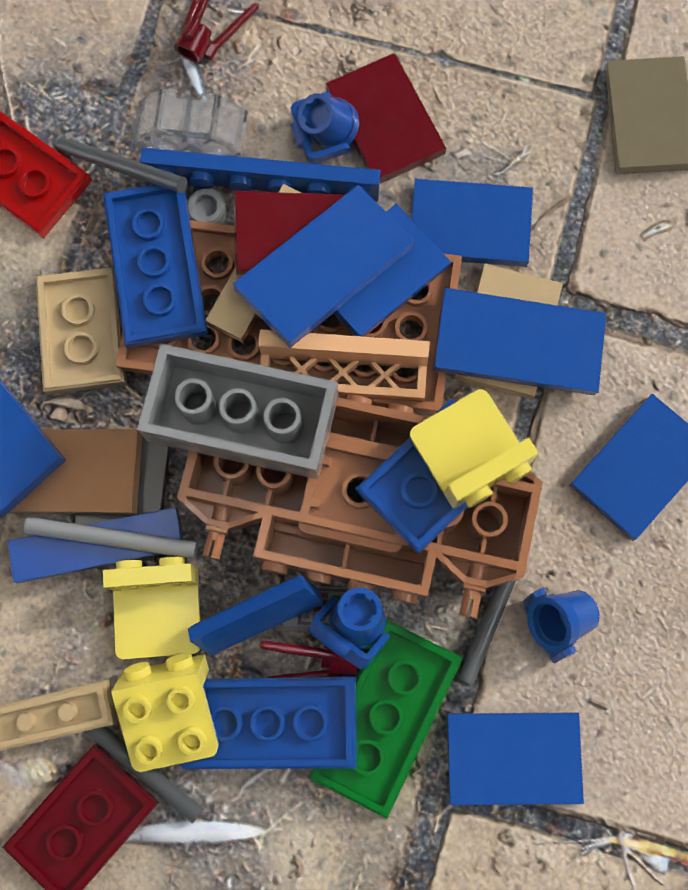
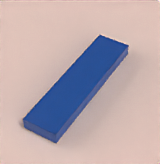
[8,507,183,584]

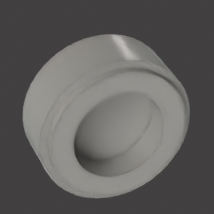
[187,188,227,224]

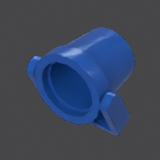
[290,92,359,164]
[309,588,390,669]
[523,588,600,663]

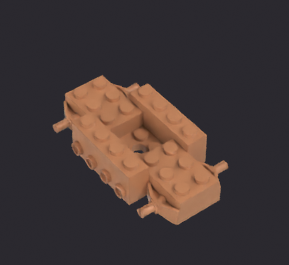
[177,394,543,619]

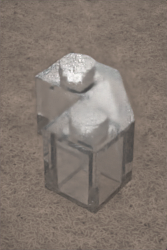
[132,89,248,156]

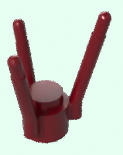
[174,0,259,64]
[259,632,357,678]

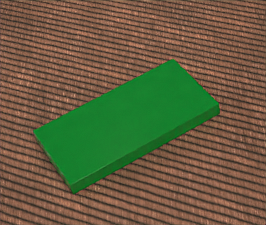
[308,619,463,819]

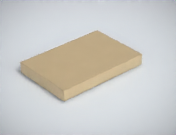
[454,263,563,400]
[35,267,127,395]

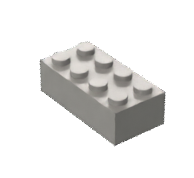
[137,344,339,480]

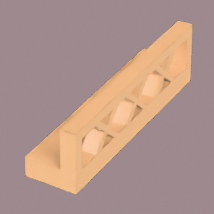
[258,330,430,401]

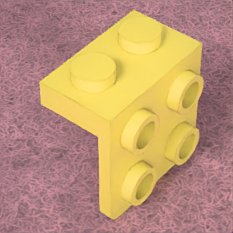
[410,389,539,509]
[103,557,201,659]
[111,653,219,772]

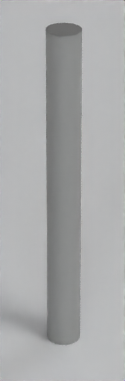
[24,517,198,559]

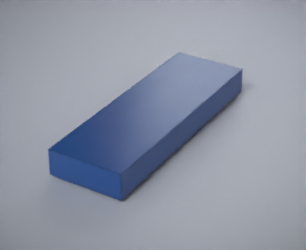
[188,575,324,655]

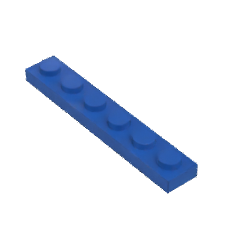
[140,147,381,201]

